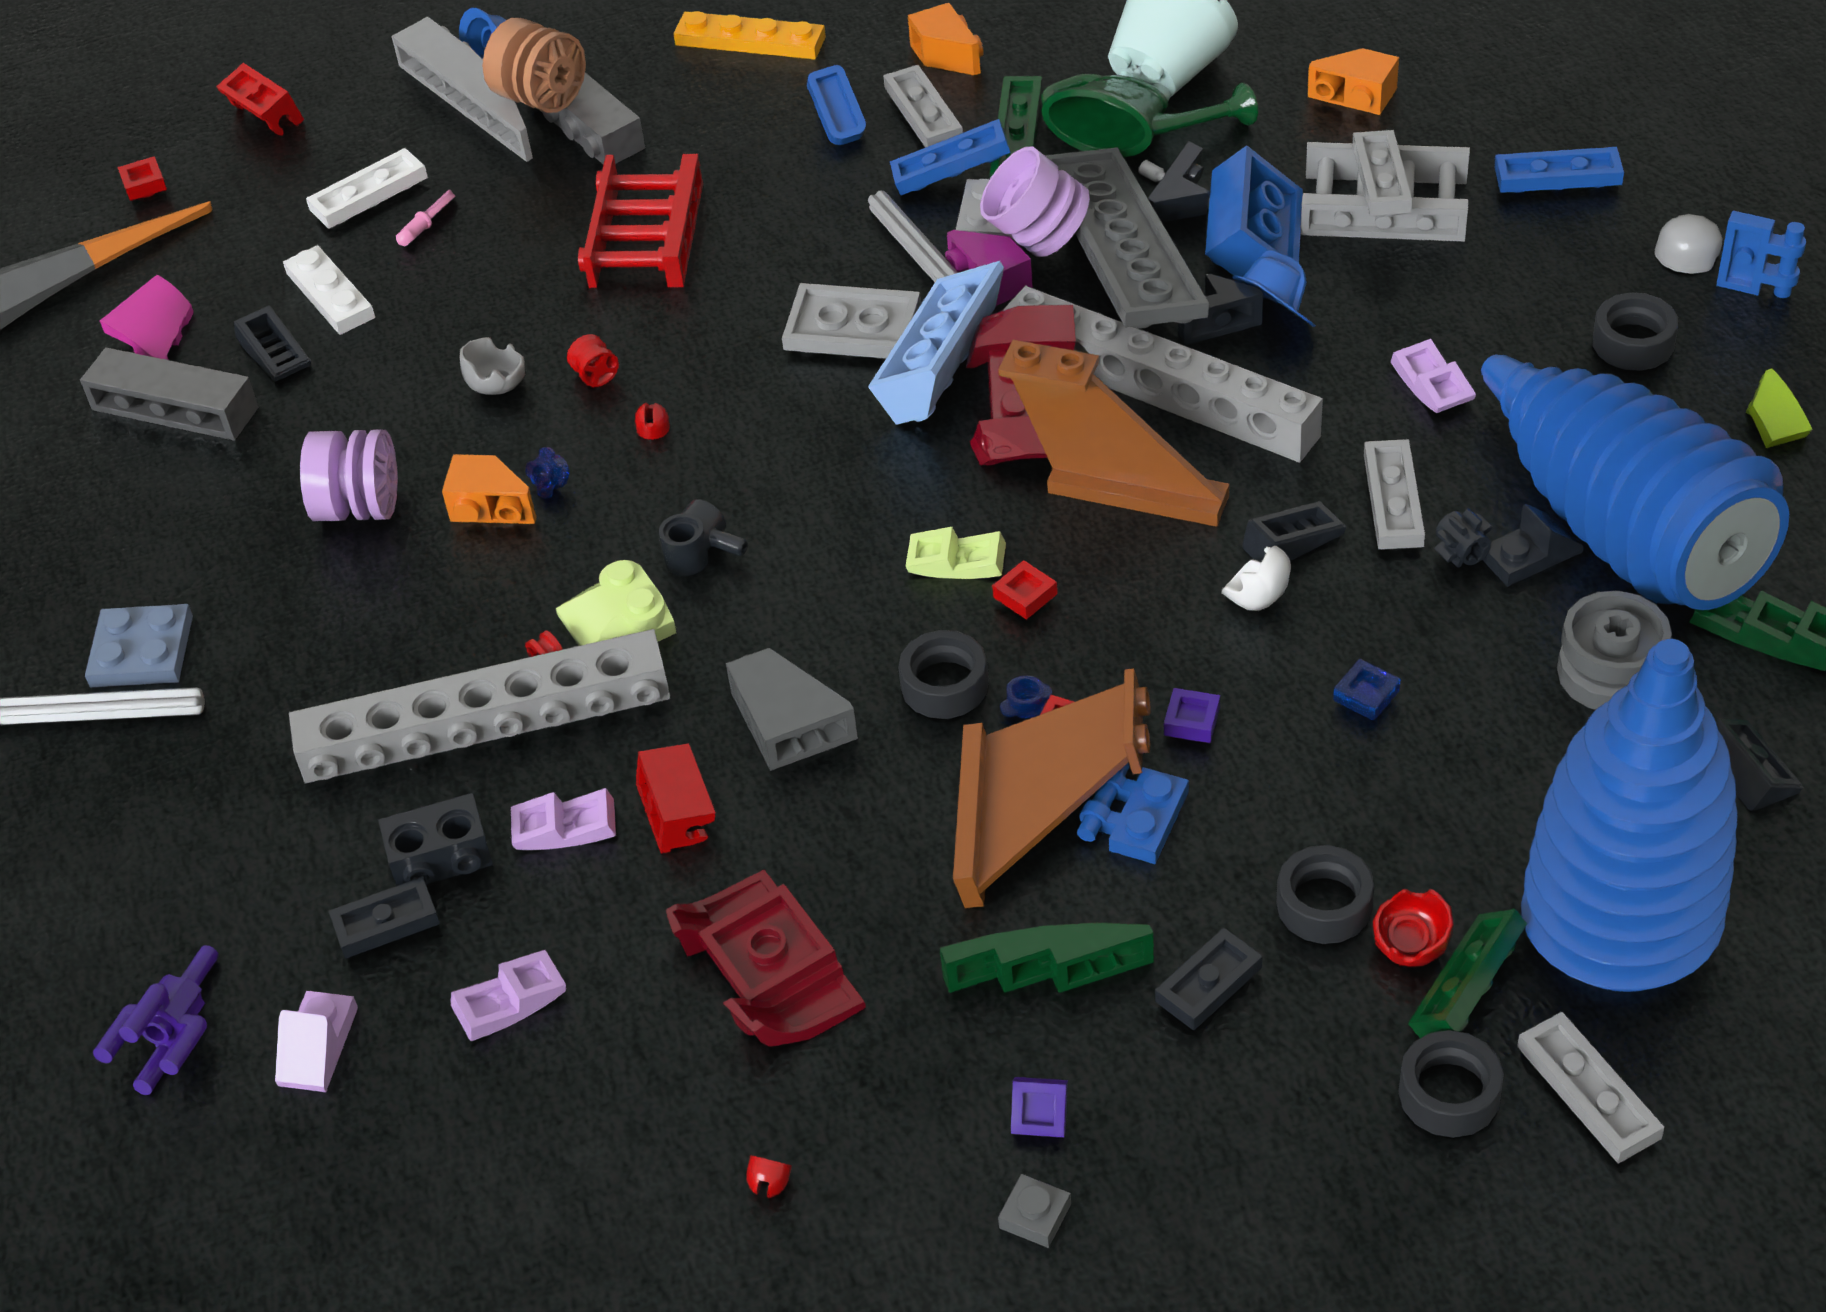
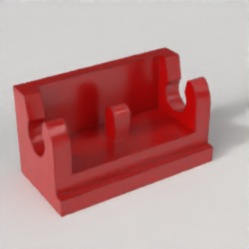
[216,63,304,136]
[636,743,715,854]

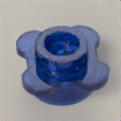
[525,447,569,498]
[1000,675,1052,719]

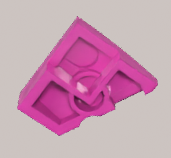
[100,275,194,360]

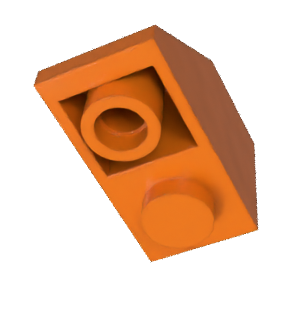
[908,3,984,75]
[1308,48,1399,115]
[442,455,536,524]

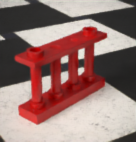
[578,154,703,288]

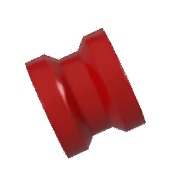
[567,334,619,387]

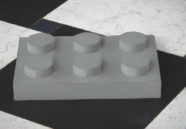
[782,283,921,359]

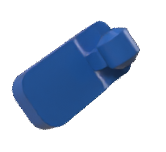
[807,65,866,145]

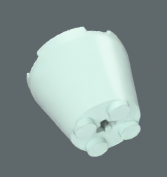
[1108,0,1238,102]

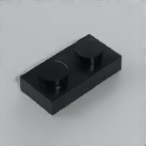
[329,877,440,959]
[1155,928,1263,1030]

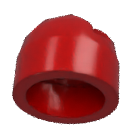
[635,403,670,440]
[746,1155,792,1198]

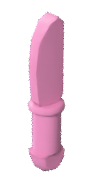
[396,190,456,246]

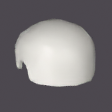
[1222,546,1291,611]

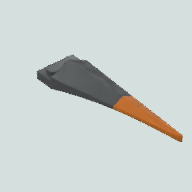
[0,201,212,330]

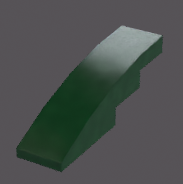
[1689,591,1826,671]
[940,923,1154,993]

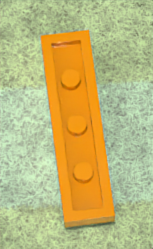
[673,11,826,59]

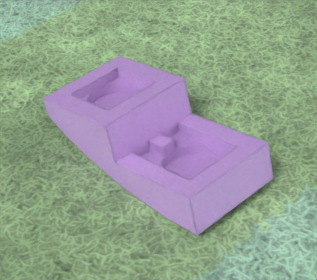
[1391,339,1476,413]
[511,788,616,850]
[451,950,566,1041]

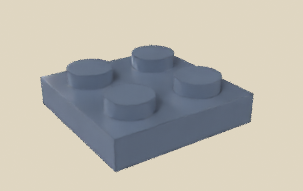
[85,604,193,688]

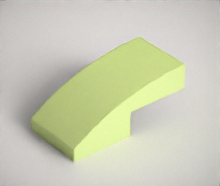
[906,527,1006,579]

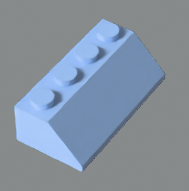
[868,261,1004,425]

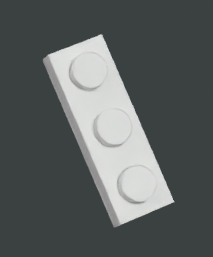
[306,148,428,229]
[283,245,375,335]

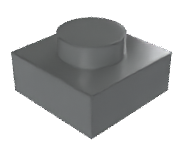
[998,1174,1071,1248]

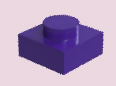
[1164,688,1220,743]
[1011,1077,1068,1137]

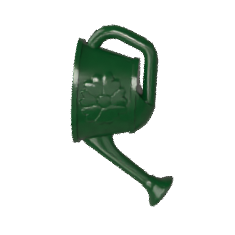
[1041,74,1258,158]

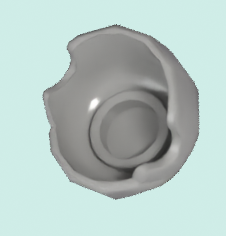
[1655,214,1723,274]
[459,337,525,395]

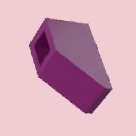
[945,230,1032,306]

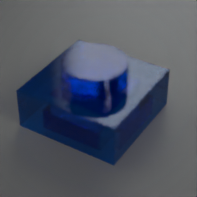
[1333,659,1400,721]

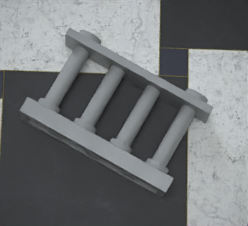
[1301,142,1470,242]

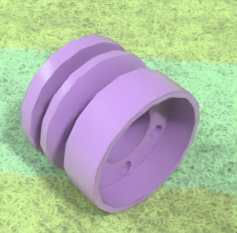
[980,147,1090,257]
[300,430,398,521]

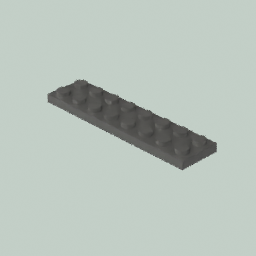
[1046,147,1209,328]

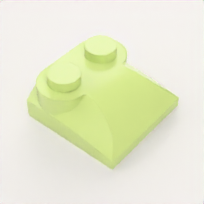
[556,560,676,646]

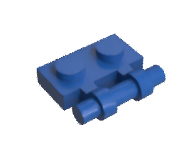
[1716,211,1806,298]
[1077,763,1189,864]

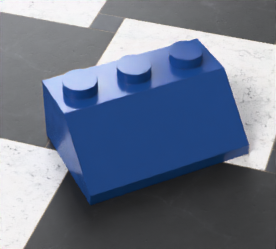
[1205,145,1303,276]

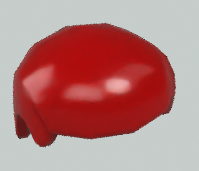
[1373,889,1454,967]

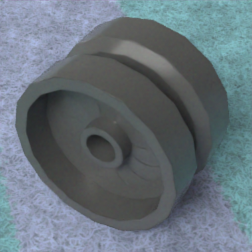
[1557,591,1672,710]

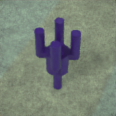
[93,945,219,1095]

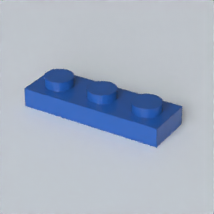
[890,119,1011,196]
[1494,147,1624,193]

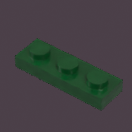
[1408,909,1527,1038]

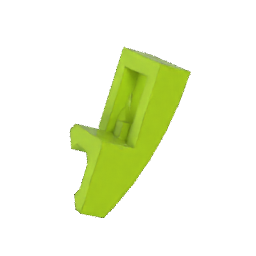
[1745,369,1812,448]

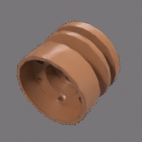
[482,18,586,113]

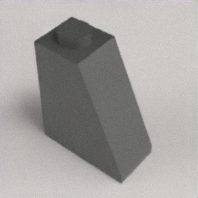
[726,648,858,771]

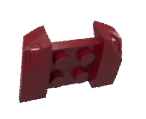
[966,305,1076,465]
[666,870,866,1047]

